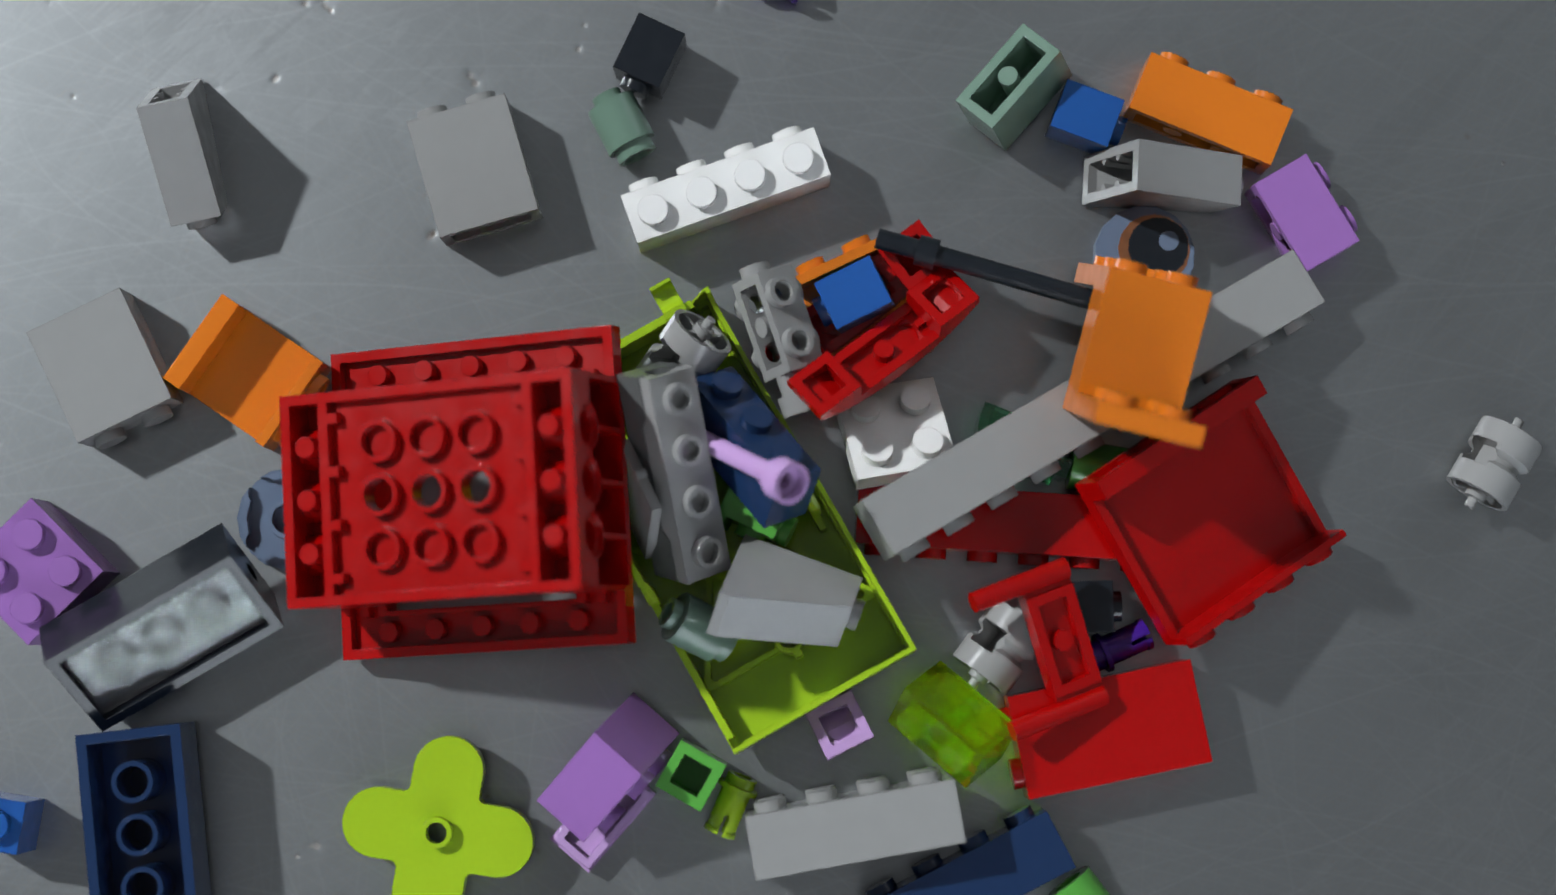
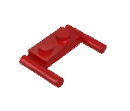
[968,557,1110,742]

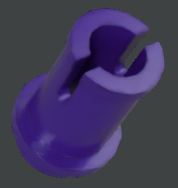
[1090,618,1154,672]

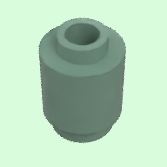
[588,87,656,167]
[658,592,738,662]

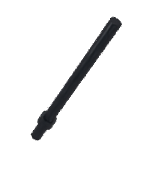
[874,228,1093,309]

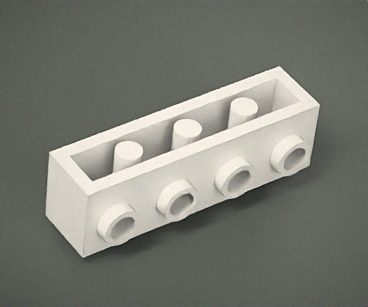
[620,125,831,253]

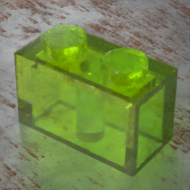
[888,660,1012,788]

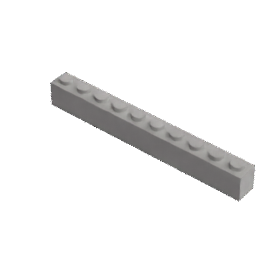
[853,250,1325,562]

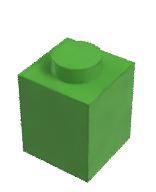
[655,737,728,812]

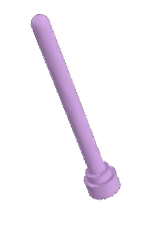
[706,430,809,505]

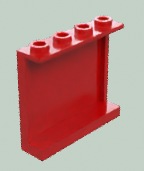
[1074,375,1347,649]

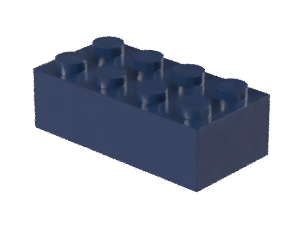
[75,721,211,895]

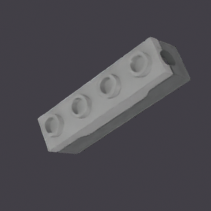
[616,361,731,584]

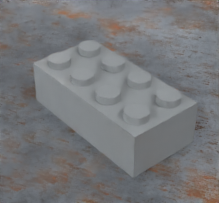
[745,766,966,881]

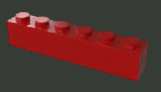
[854,485,1124,572]

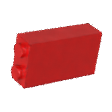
[997,659,1213,800]

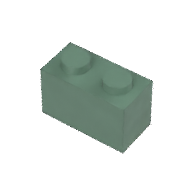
[956,23,1072,151]

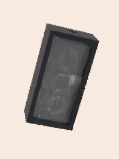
[39,523,284,732]

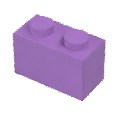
[1244,154,1360,273]

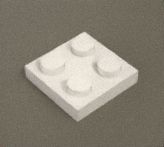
[836,377,953,490]

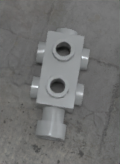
[732,260,822,419]

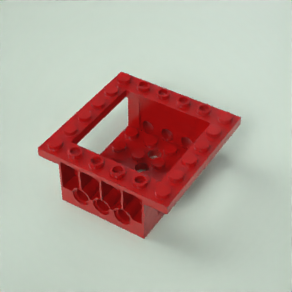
[279,325,636,661]

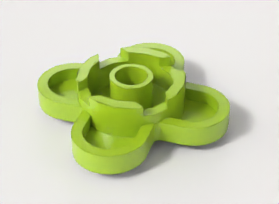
[342,735,535,895]

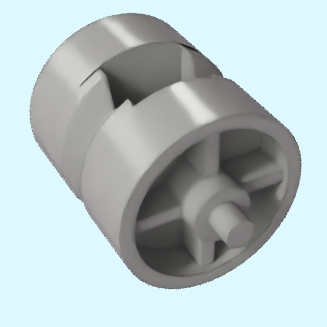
[636,309,731,377]
[1446,416,1543,511]
[952,602,1035,695]

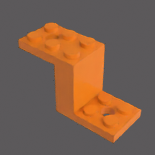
[1062,255,1213,449]

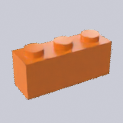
[1123,52,1294,175]

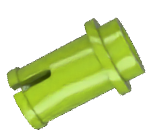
[704,770,758,840]

